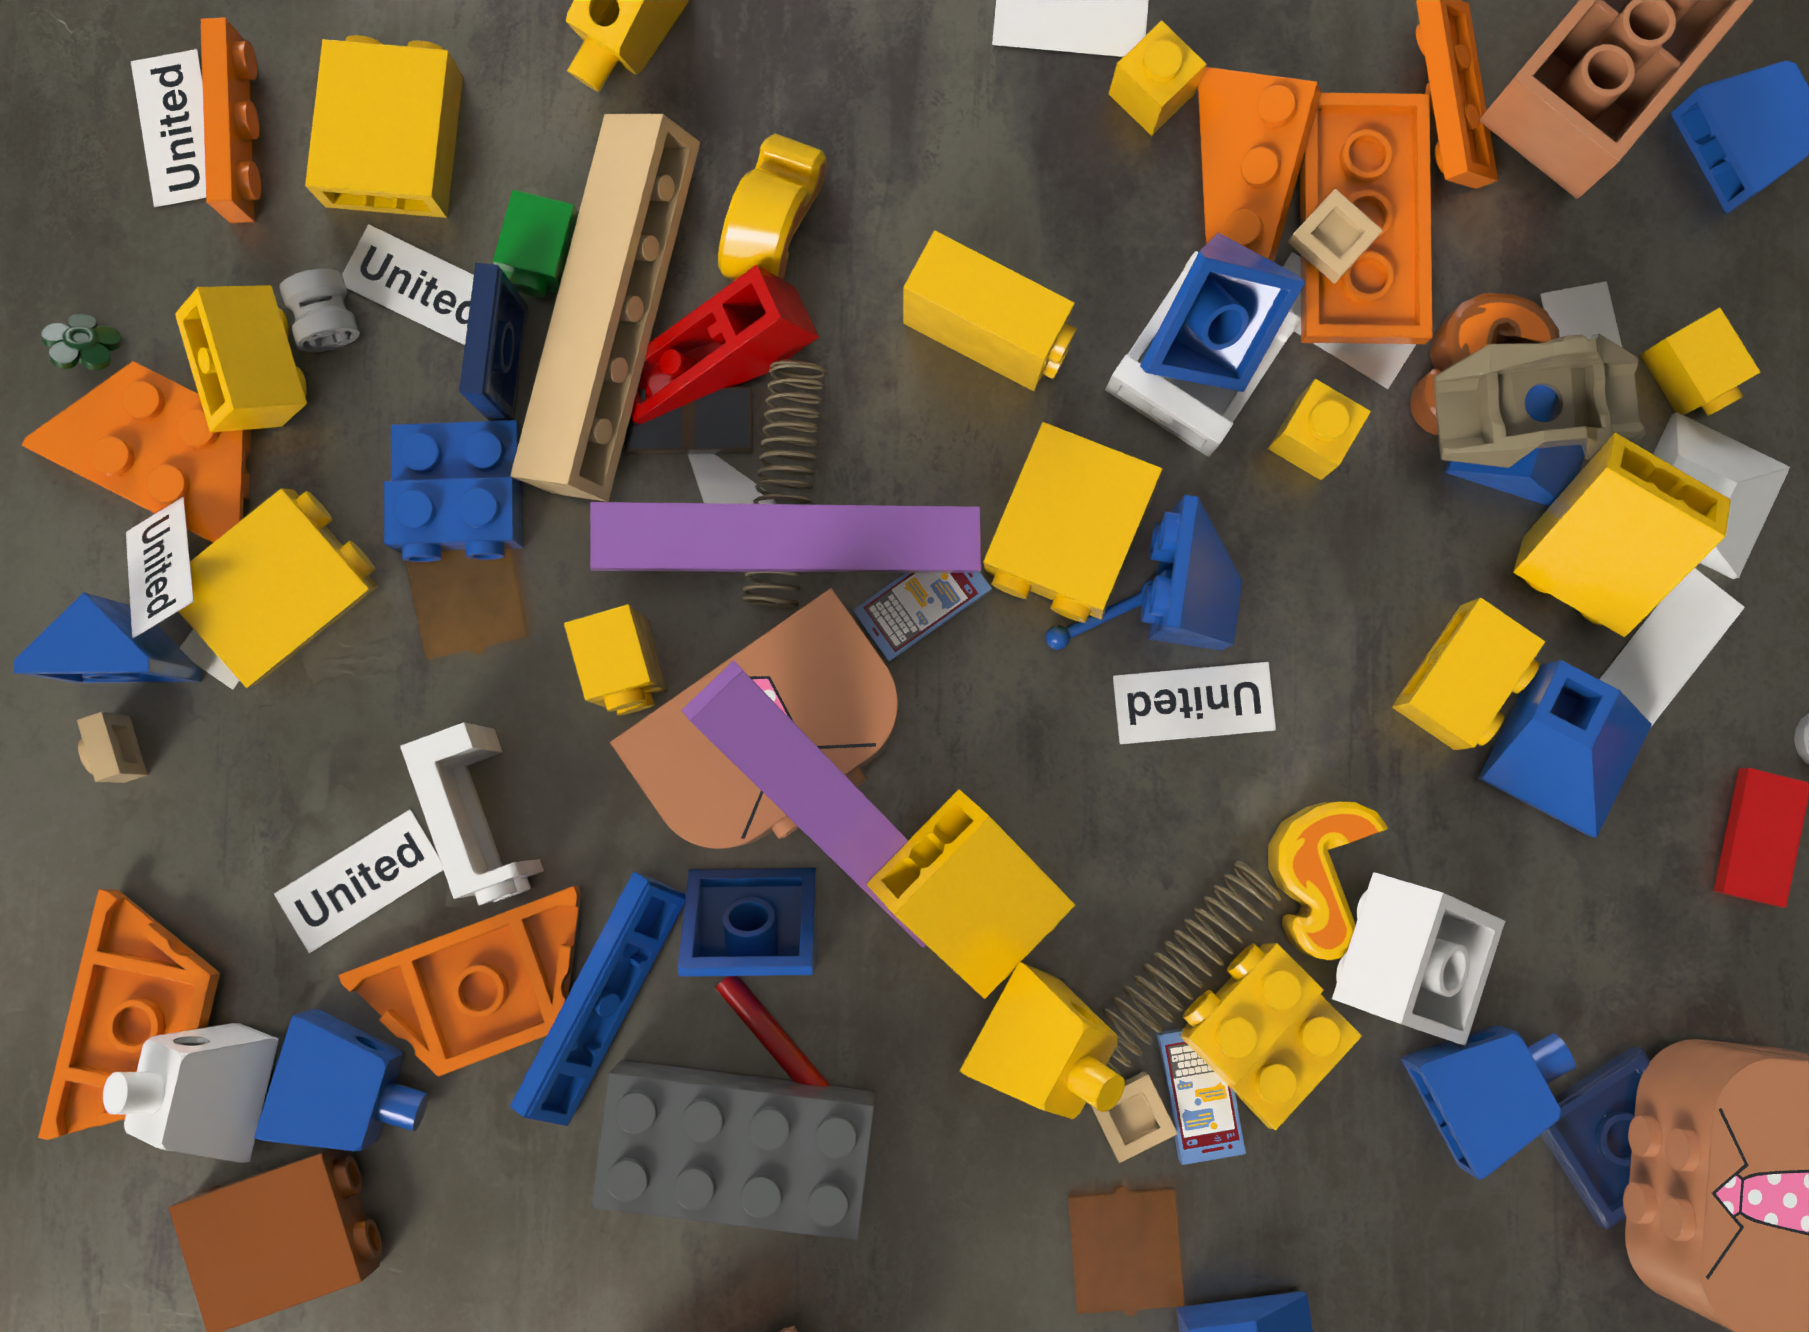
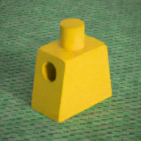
[566,0,689,92]
[960,961,1125,1119]

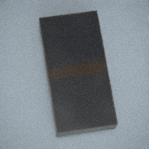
[626,387,753,455]

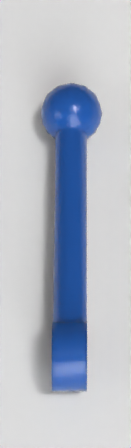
[1046,580,1154,650]

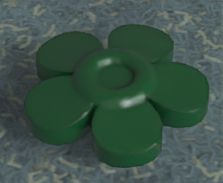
[41,314,121,371]

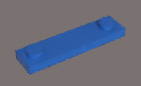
[510,871,686,1126]

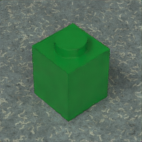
[492,189,579,297]

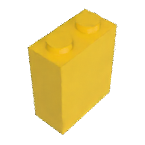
[305,35,463,218]
[903,230,1077,391]
[983,422,1162,623]
[1513,433,1731,638]
[178,488,378,688]
[866,789,1075,999]

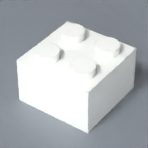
[1332,872,1505,1046]

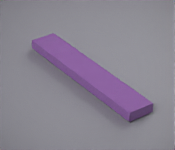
[590,502,981,573]
[681,660,926,948]

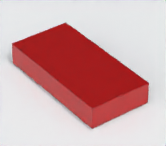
[1713,768,1809,908]

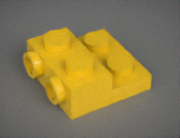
[1179,943,1362,1130]

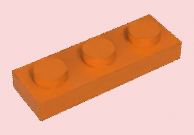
[1416,0,1498,189]
[200,17,262,223]

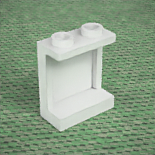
[1105,251,1301,457]
[400,722,544,905]

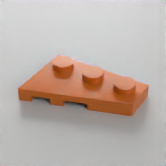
[1198,67,1321,262]

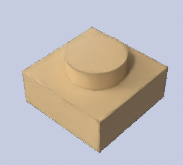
[1288,189,1383,284]
[77,712,148,783]
[1091,1071,1178,1163]

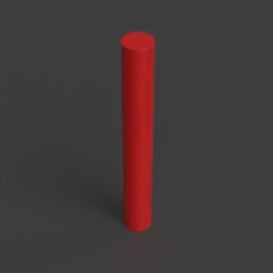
[714,976,830,1086]

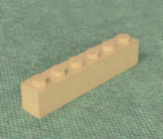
[510,114,700,502]

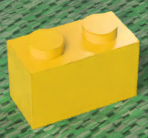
[175,285,307,433]
[1392,598,1545,750]
[564,604,668,715]

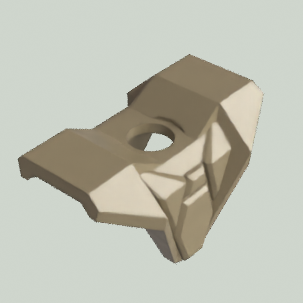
[1434,334,1646,468]

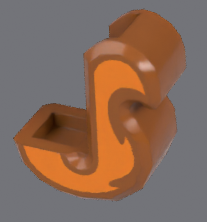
[1410,293,1560,435]

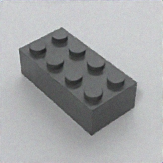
[591,1060,875,1241]

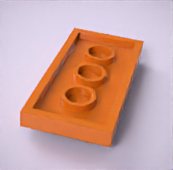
[1300,93,1432,344]

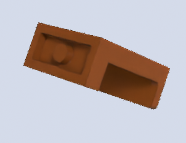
[168,1148,382,1332]

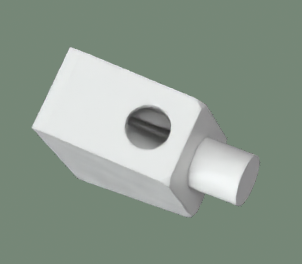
[103,1023,279,1163]

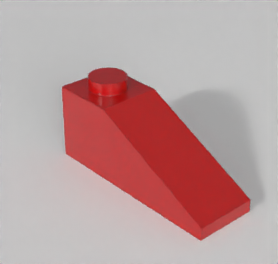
[631,265,819,424]

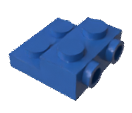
[384,420,524,562]

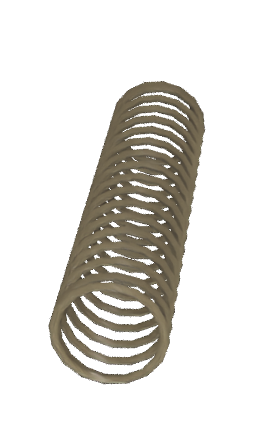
[741,360,827,608]
[1103,861,1281,1077]

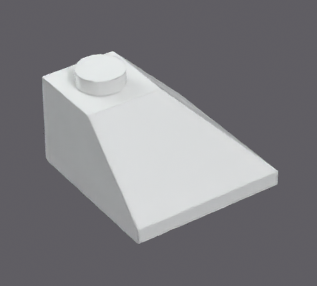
[1653,412,1790,579]

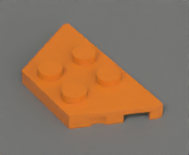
[21,361,252,543]
[338,885,582,1077]
[38,888,220,1140]

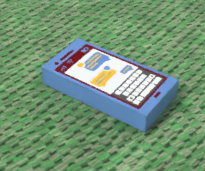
[852,571,992,663]
[1156,1028,1246,1165]

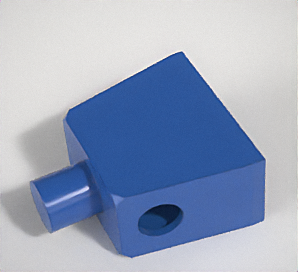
[1670,60,1809,214]
[254,1008,429,1151]
[1401,1025,1576,1180]

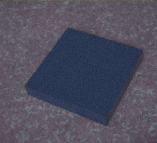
[459,263,528,421]
[1540,1046,1650,1230]

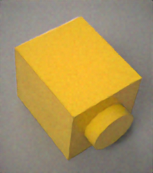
[1109,20,1207,136]
[1640,308,1761,416]
[1267,379,1371,480]

